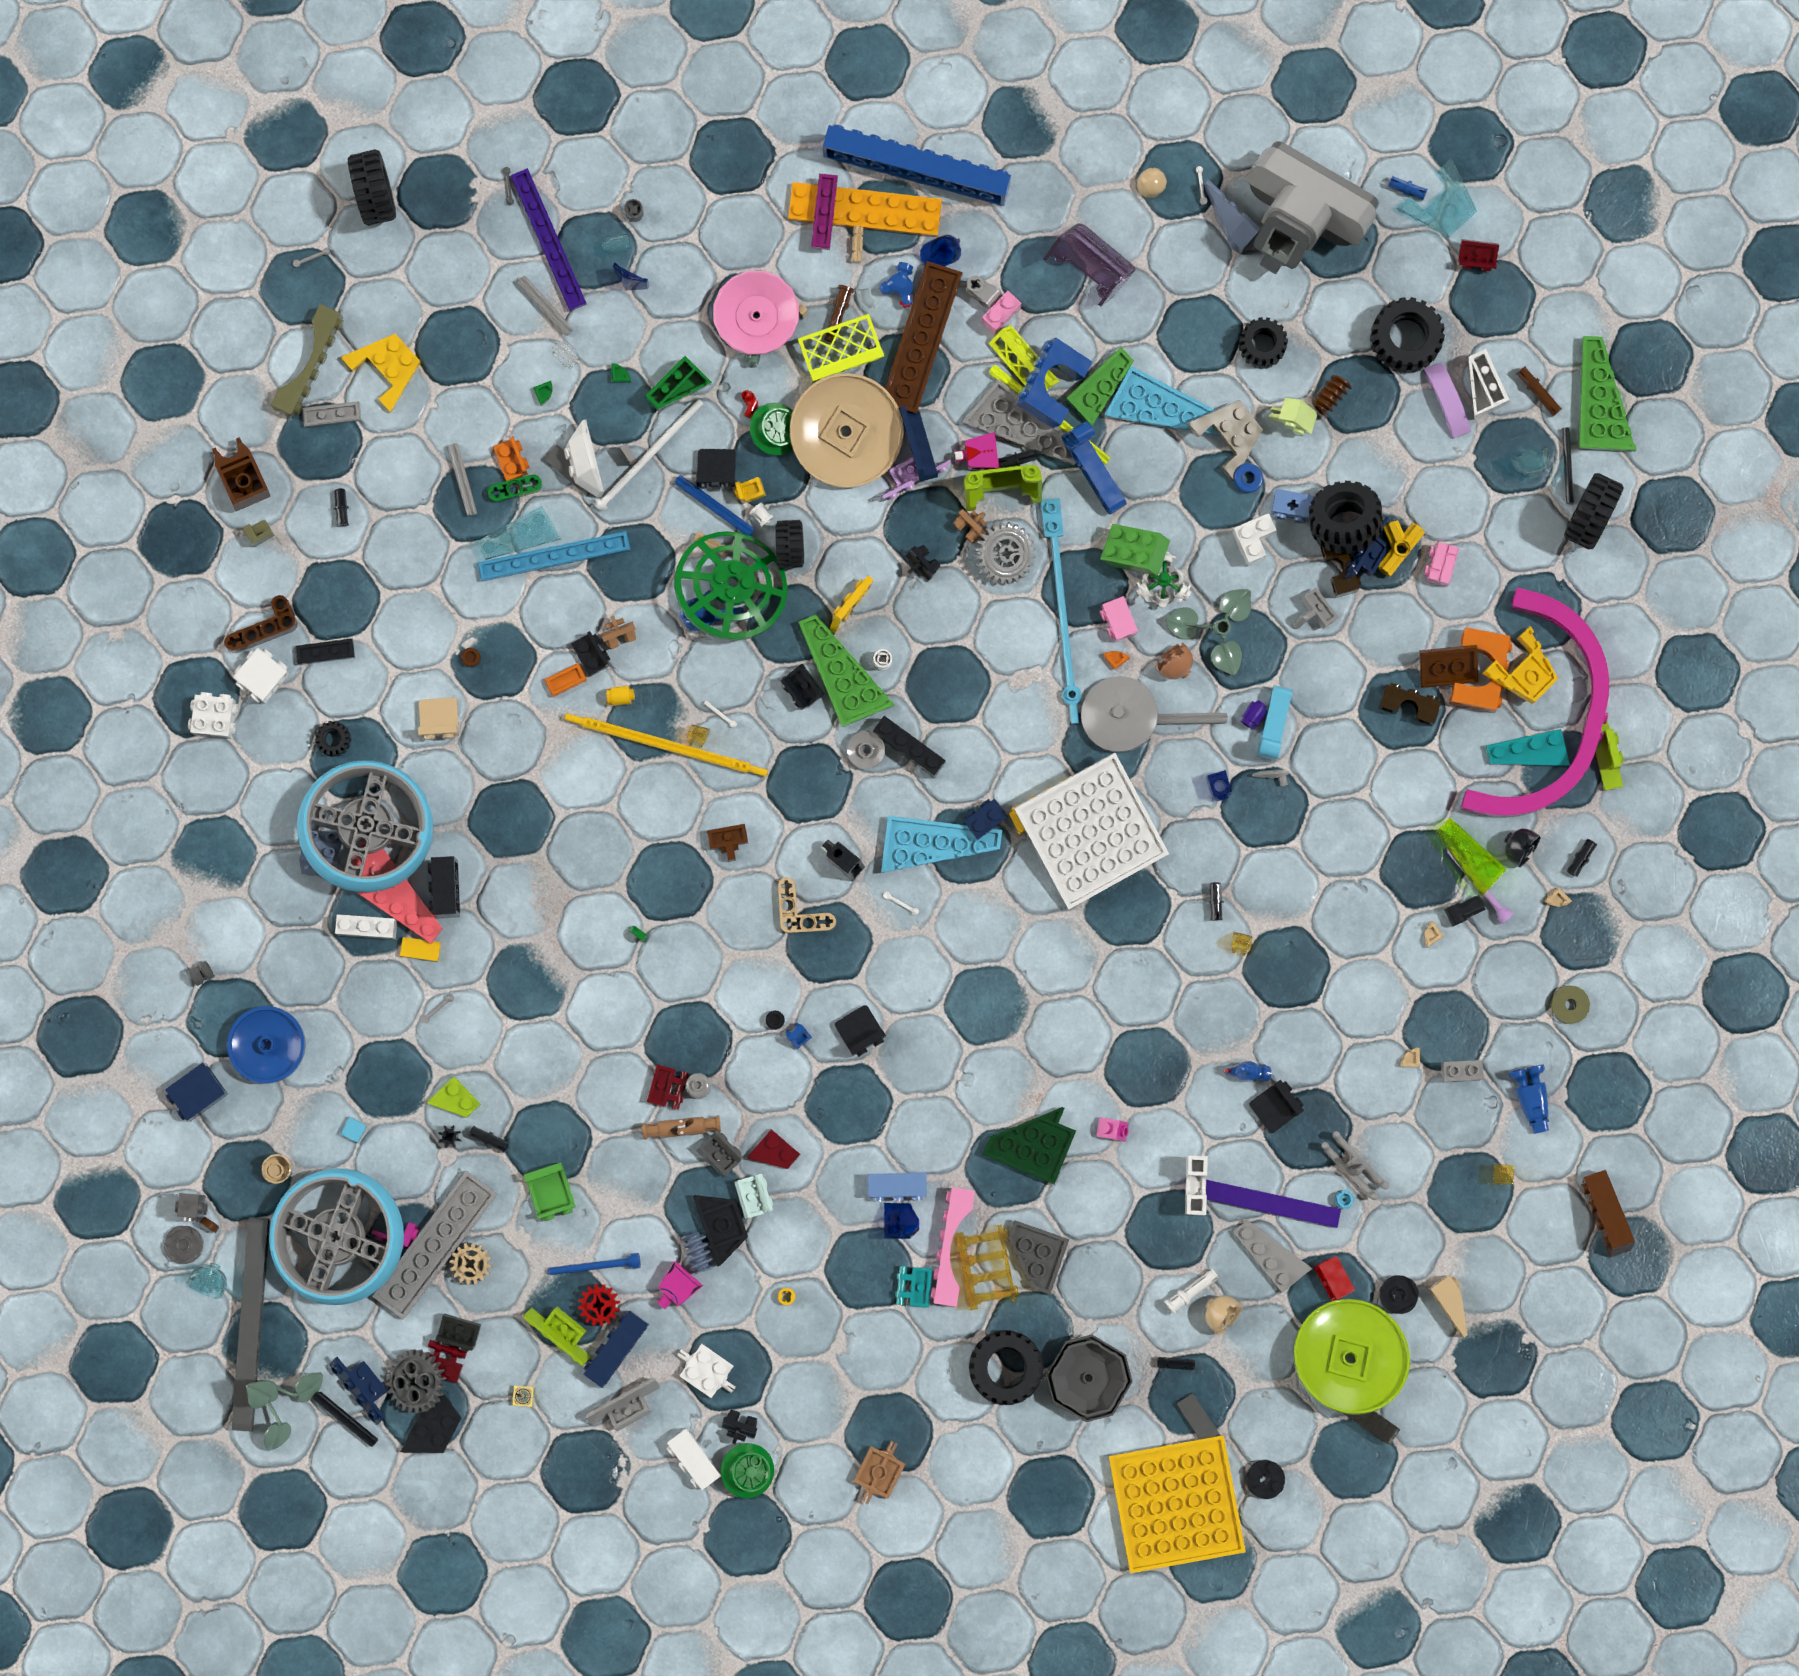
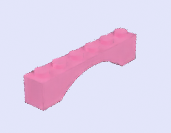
[930,1187,975,1307]

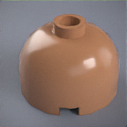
[1155,642,1193,680]

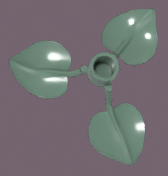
[1165,589,1251,675]
[246,1372,323,1451]

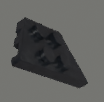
[693,1195,748,1267]
[400,1389,462,1453]

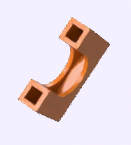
[1449,627,1513,713]

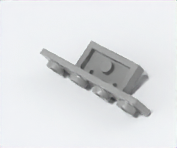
[586,1378,660,1431]

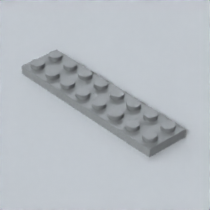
[372,1171,498,1320]

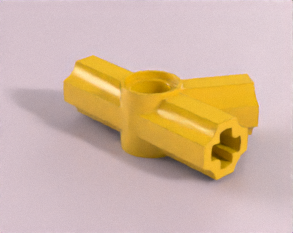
[1378,520,1425,577]

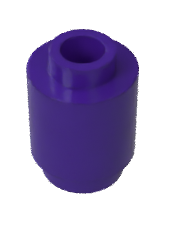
[1241,700,1268,730]

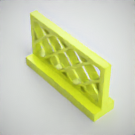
[798,314,884,383]

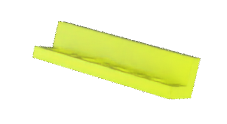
[989,325,1060,391]

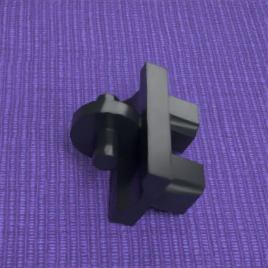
[906,545,941,582]
[721,1409,758,1445]

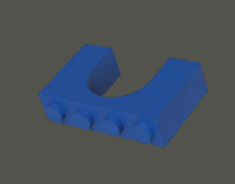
[1016,337,1092,429]

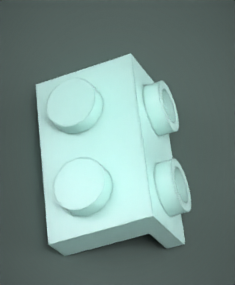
[734,1173,773,1219]

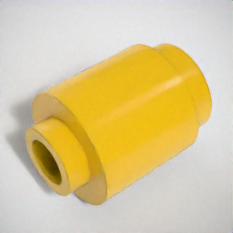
[606,685,635,706]

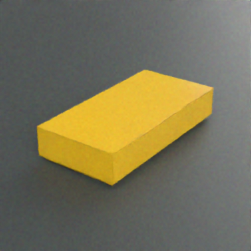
[400,937,441,962]

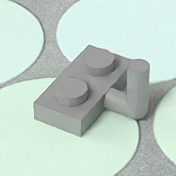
[1293,588,1339,629]

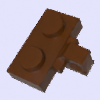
[707,824,749,862]

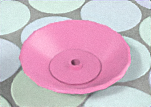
[713,271,799,355]

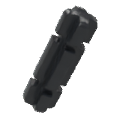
[1157,1357,1195,1370]

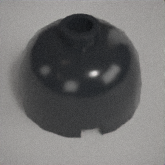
[1504,828,1541,868]

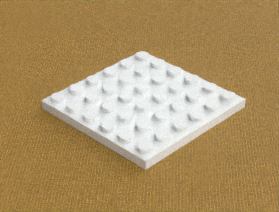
[1014,753,1169,909]

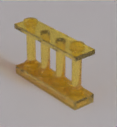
[956,1225,1019,1310]

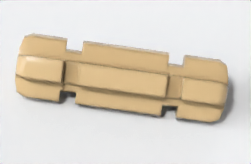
[851,226,863,263]
[694,531,729,557]

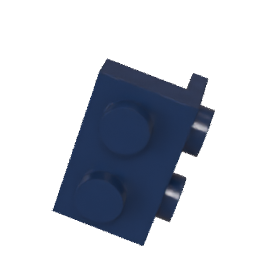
[964,798,1008,840]

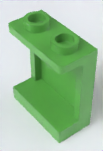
[524,1163,576,1222]

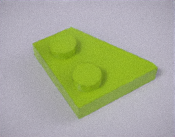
[427,1076,481,1118]

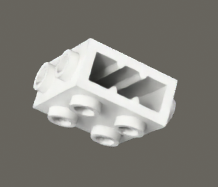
[233,648,290,703]
[188,692,238,739]

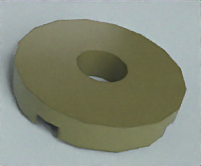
[1551,985,1590,1024]

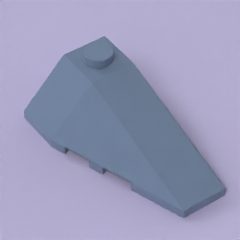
[1204,180,1260,254]

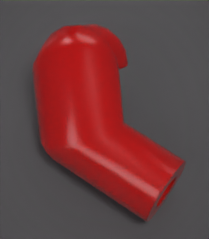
[741,390,758,419]

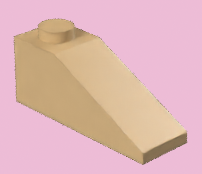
[1428,1275,1468,1337]

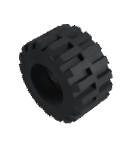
[1239,317,1288,369]
[775,520,804,568]

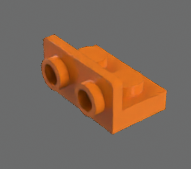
[493,436,530,481]

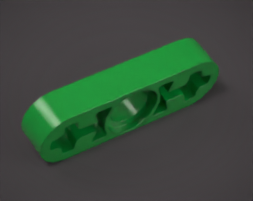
[488,475,543,503]

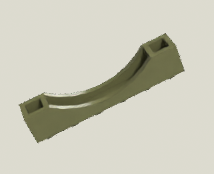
[271,304,344,418]

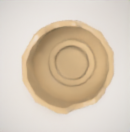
[1137,167,1167,198]
[262,1154,291,1184]

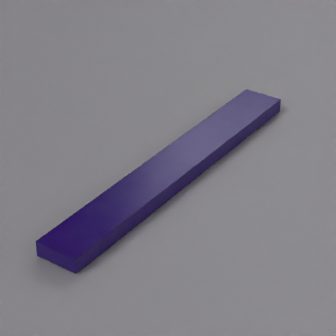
[510,168,587,311]
[1185,1180,1341,1228]

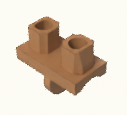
[953,509,987,544]
[601,615,636,649]

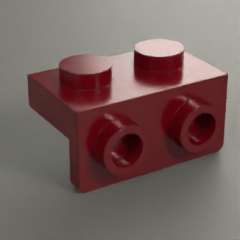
[1458,239,1499,271]

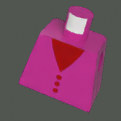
[954,432,999,471]

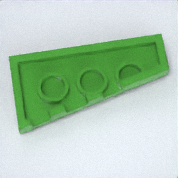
[1066,347,1134,426]

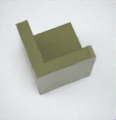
[243,520,275,547]

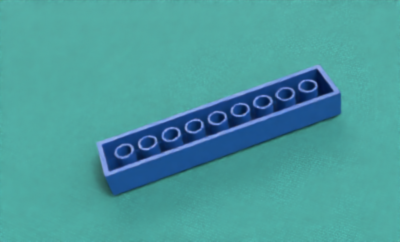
[823,124,1011,206]

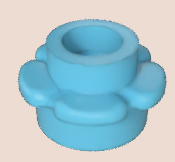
[1335,1190,1354,1209]

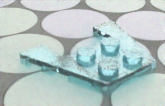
[1397,159,1477,238]

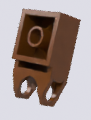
[212,437,271,512]

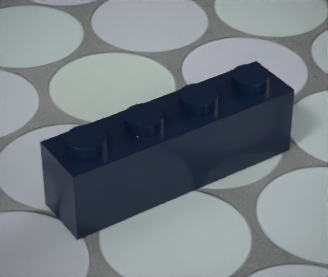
[583,1311,650,1388]

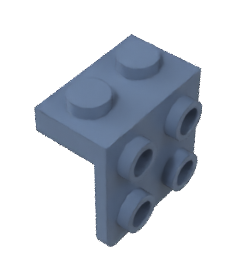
[299,830,342,875]

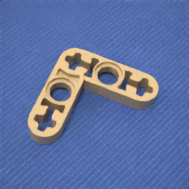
[778,877,836,933]

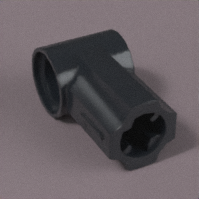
[1444,895,1486,927]

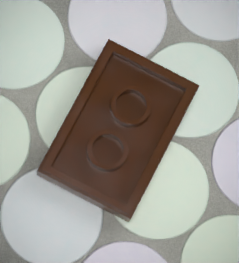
[1419,645,1478,688]

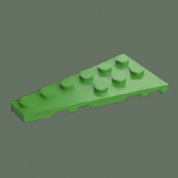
[1579,336,1637,452]
[798,615,895,727]

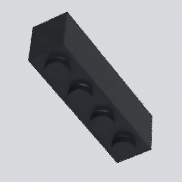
[873,716,946,779]

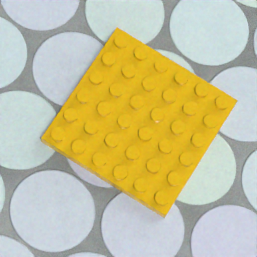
[1108,1435,1246,1573]

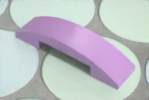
[1424,362,1471,439]

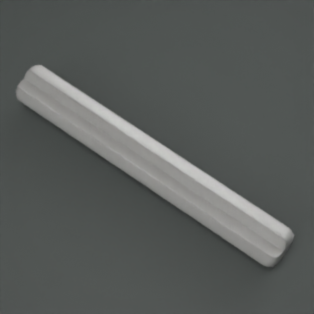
[518,276,573,336]
[448,443,477,516]
[1157,713,1228,725]

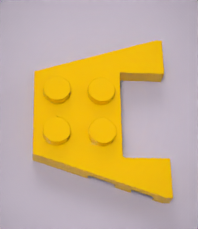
[341,334,421,413]
[1483,626,1558,704]

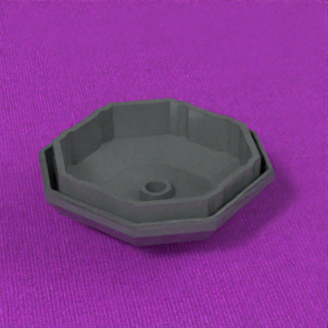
[1046,1334,1133,1422]

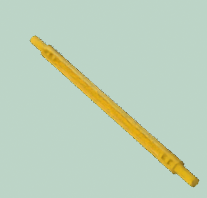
[564,713,768,777]

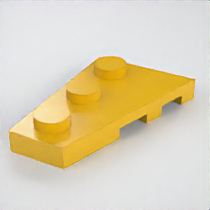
[829,575,874,635]

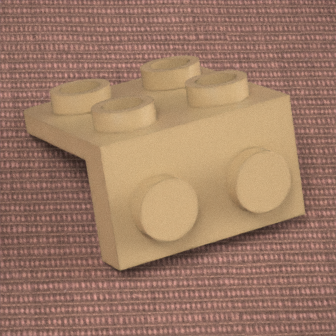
[418,697,459,740]

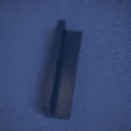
[900,406,938,482]

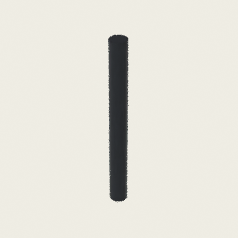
[1562,427,1574,503]

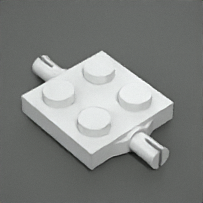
[677,1344,736,1398]

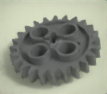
[386,1349,446,1413]

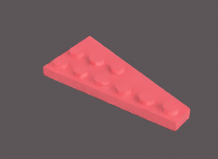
[343,842,443,944]

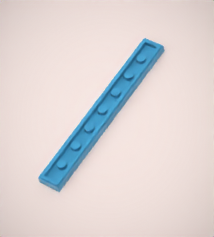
[477,531,631,582]

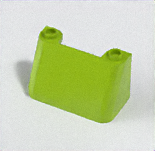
[963,465,1042,511]

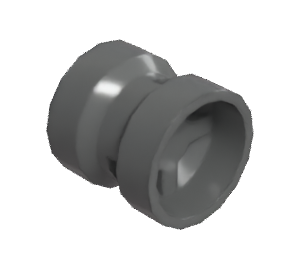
[624,199,644,222]
[188,960,215,986]

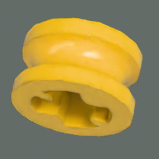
[778,1288,795,1305]

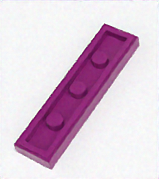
[811,173,838,250]

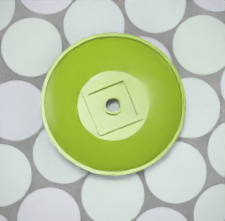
[1294,1299,1410,1415]

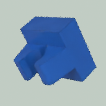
[786,1022,812,1049]

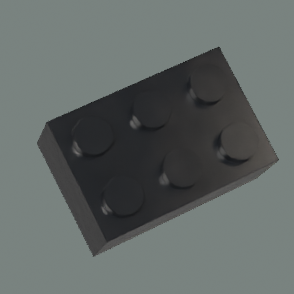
[428,856,460,919]

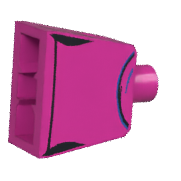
[657,1261,704,1310]

